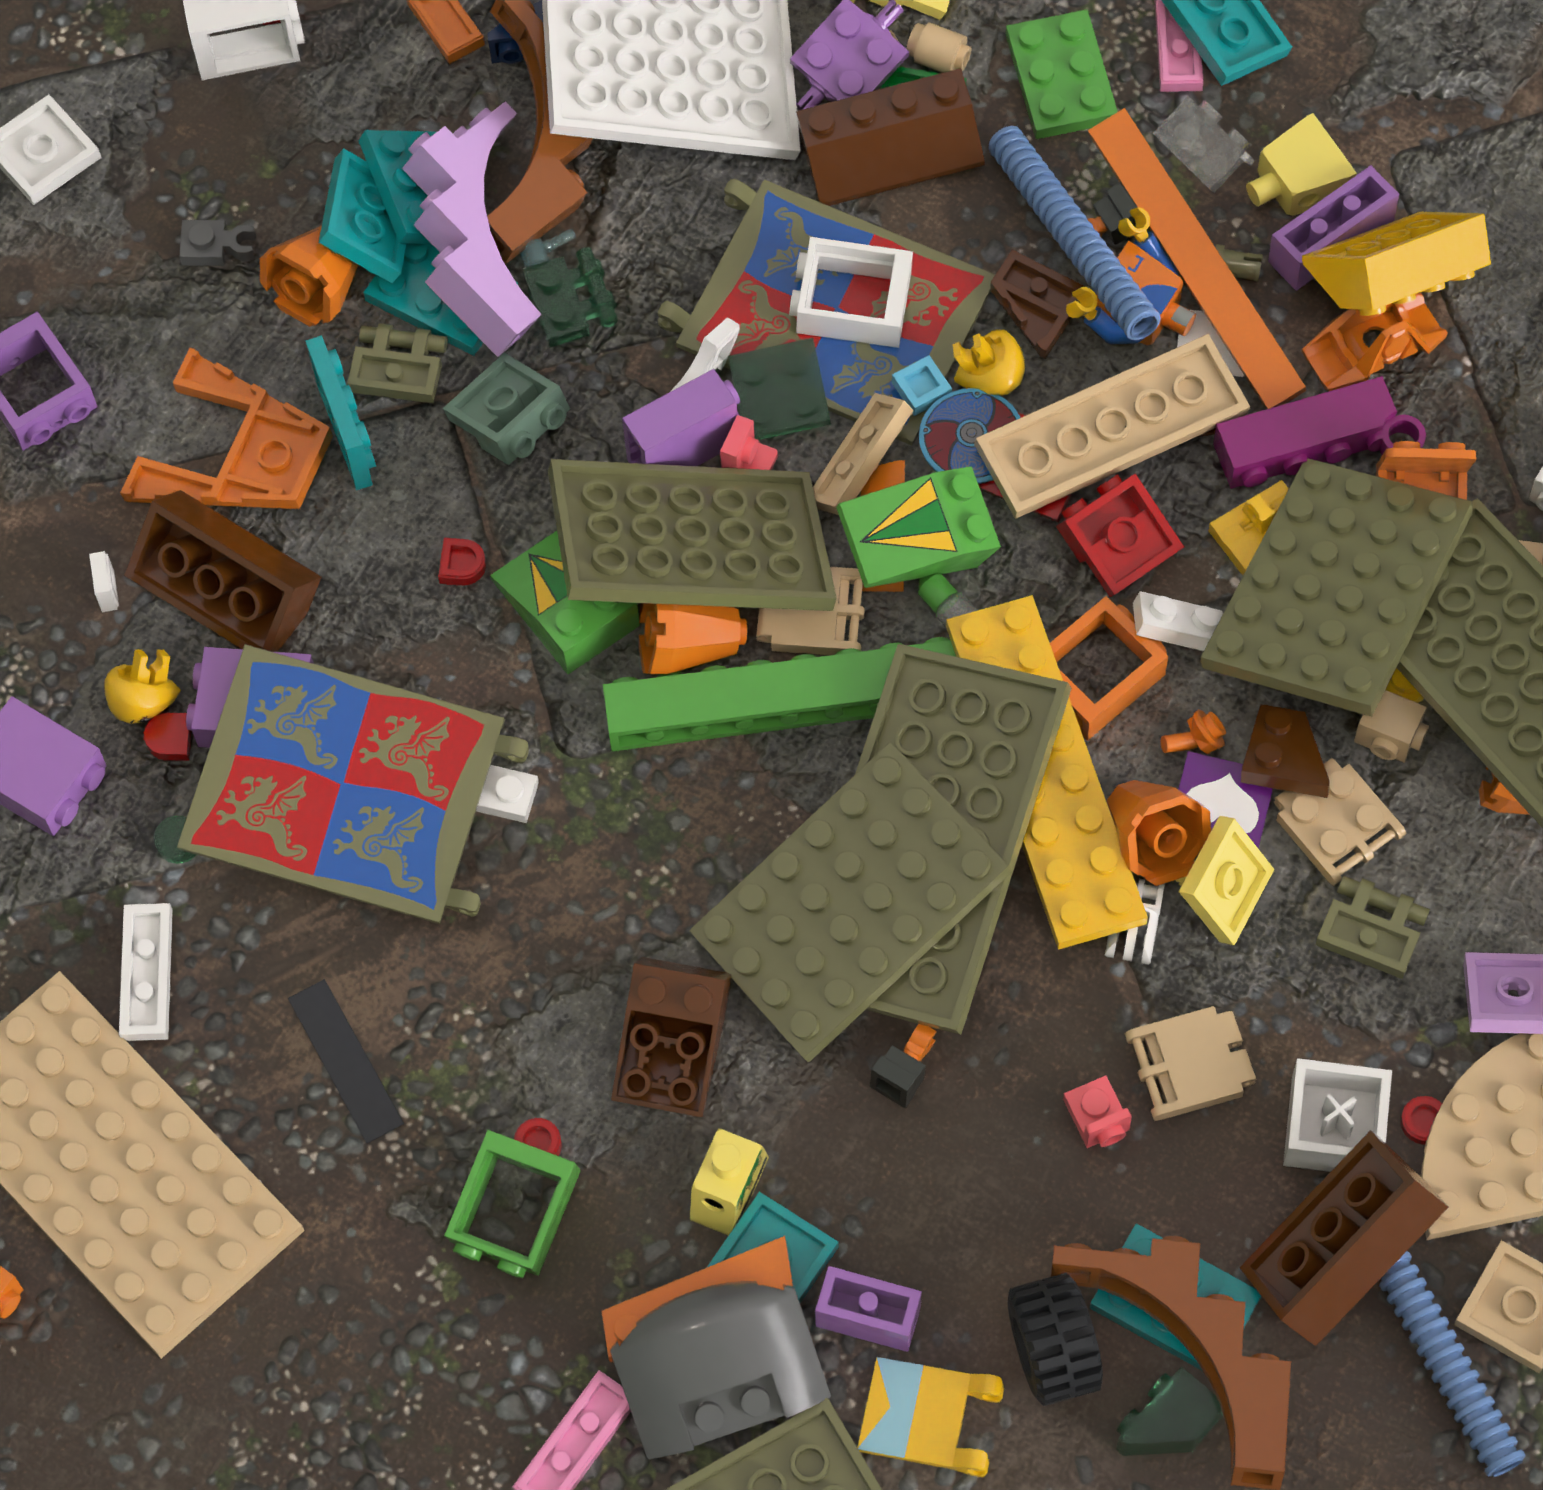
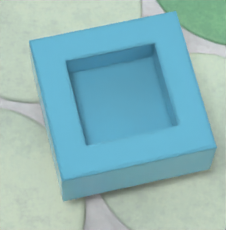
[891,355,952,416]

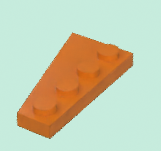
[602,1236,793,1362]

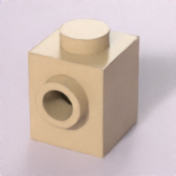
[1354,690,1429,763]

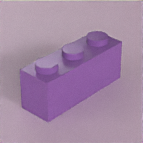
[1268,165,1399,291]

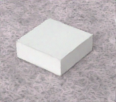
[89,551,119,612]

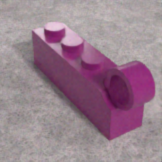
[1213,376,1426,489]

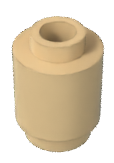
[906,23,972,73]

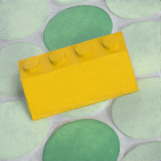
[1302,212,1491,316]

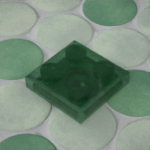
[728,338,831,440]

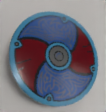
[919,388,1021,484]

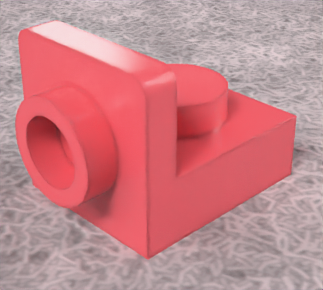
[720,415,778,470]
[1063,1076,1132,1148]

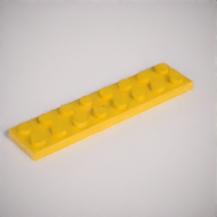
[946,595,1148,950]

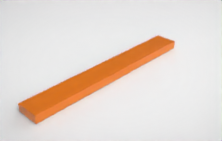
[1088,108,1306,409]

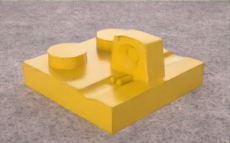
[1208,480,1289,575]

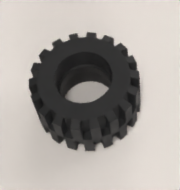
[1007,1273,1103,1406]

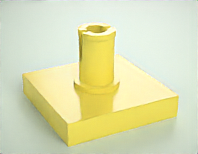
[1176,816,1274,945]

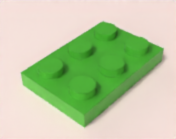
[1006,10,1118,139]

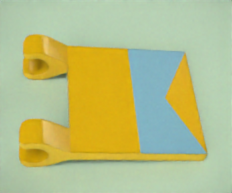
[857,1357,1004,1477]

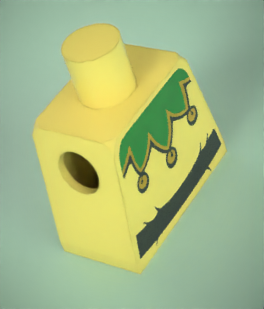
[690,1129,768,1236]

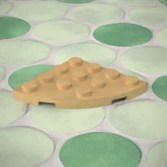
[1421,1033,1543,1240]

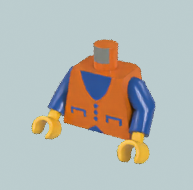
[1066,207,1196,345]

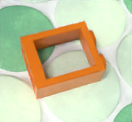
[1050,596,1168,741]

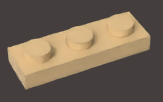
[813,393,914,515]

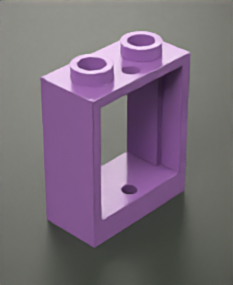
[0,311,97,451]

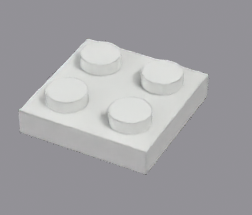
[0,94,101,205]

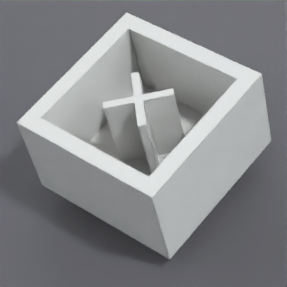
[1283,1058,1392,1172]

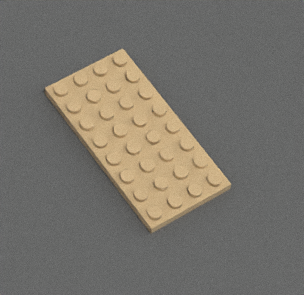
[0,971,304,1359]

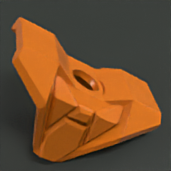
[1301,293,1448,392]

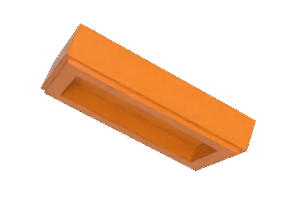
[407,0,485,64]

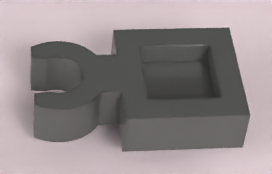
[179,220,256,266]

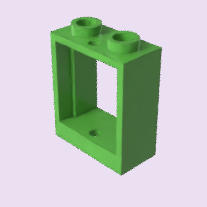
[444,1129,581,1279]

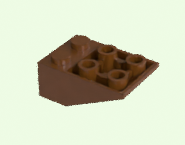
[611,957,732,1117]

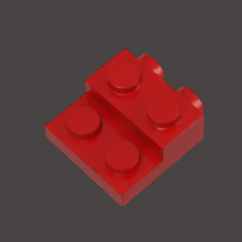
[1056,473,1184,597]

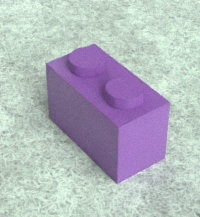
[815,1266,922,1352]

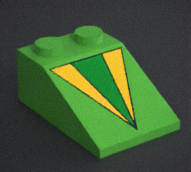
[836,466,1001,588]
[490,531,640,675]

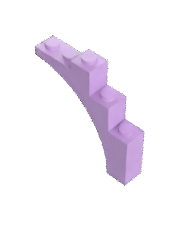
[402,101,541,357]

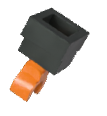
[1087,182,1137,245]
[870,1024,937,1108]

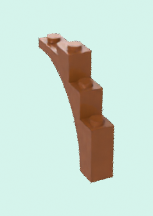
[487,0,593,265]
[1051,1236,1291,1490]

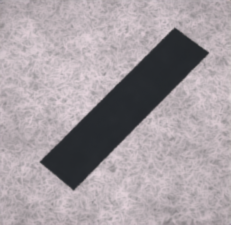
[288,979,404,1144]

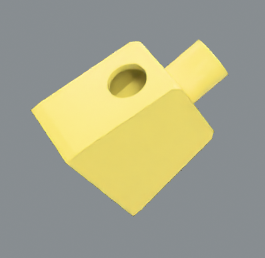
[1246,113,1357,216]

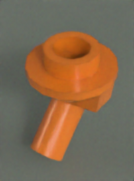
[1160,709,1226,754]

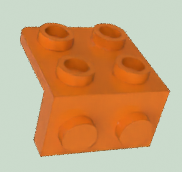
[1376,441,1476,500]

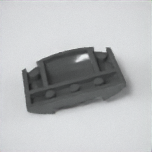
[610,1281,831,1459]

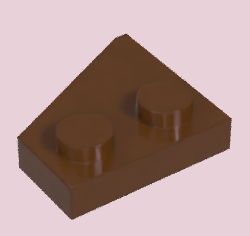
[990,250,1086,359]
[1241,704,1330,798]

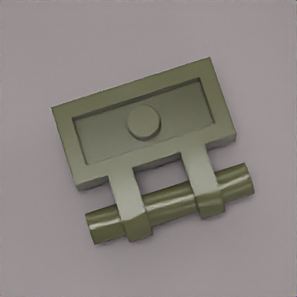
[347,323,448,403]
[1315,876,1430,979]

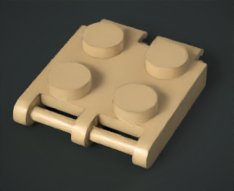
[756,567,865,655]
[1274,758,1406,886]
[1125,1006,1256,1121]

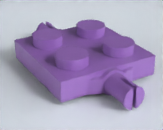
[790,0,909,110]

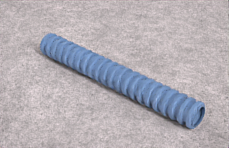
[988,126,1161,340]
[1379,1251,1526,1477]

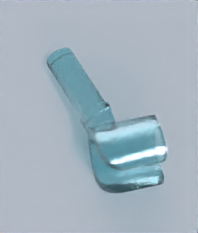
[521,229,576,272]

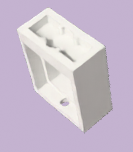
[183,0,305,80]
[789,237,913,348]

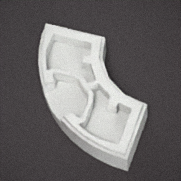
[671,317,740,391]

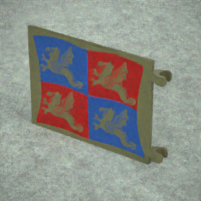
[658,179,995,446]
[177,644,529,924]

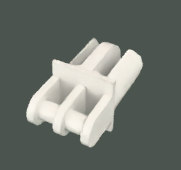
[1105,879,1165,965]

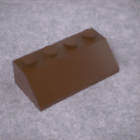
[796,68,985,206]
[124,490,322,652]
[1240,1130,1449,1346]

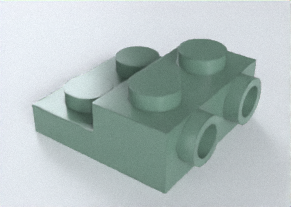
[443,352,570,465]

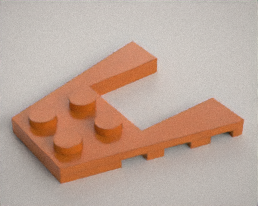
[120,348,333,509]

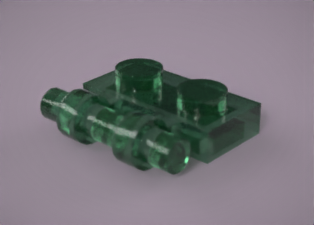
[522,247,618,348]

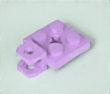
[1463,952,1543,1034]

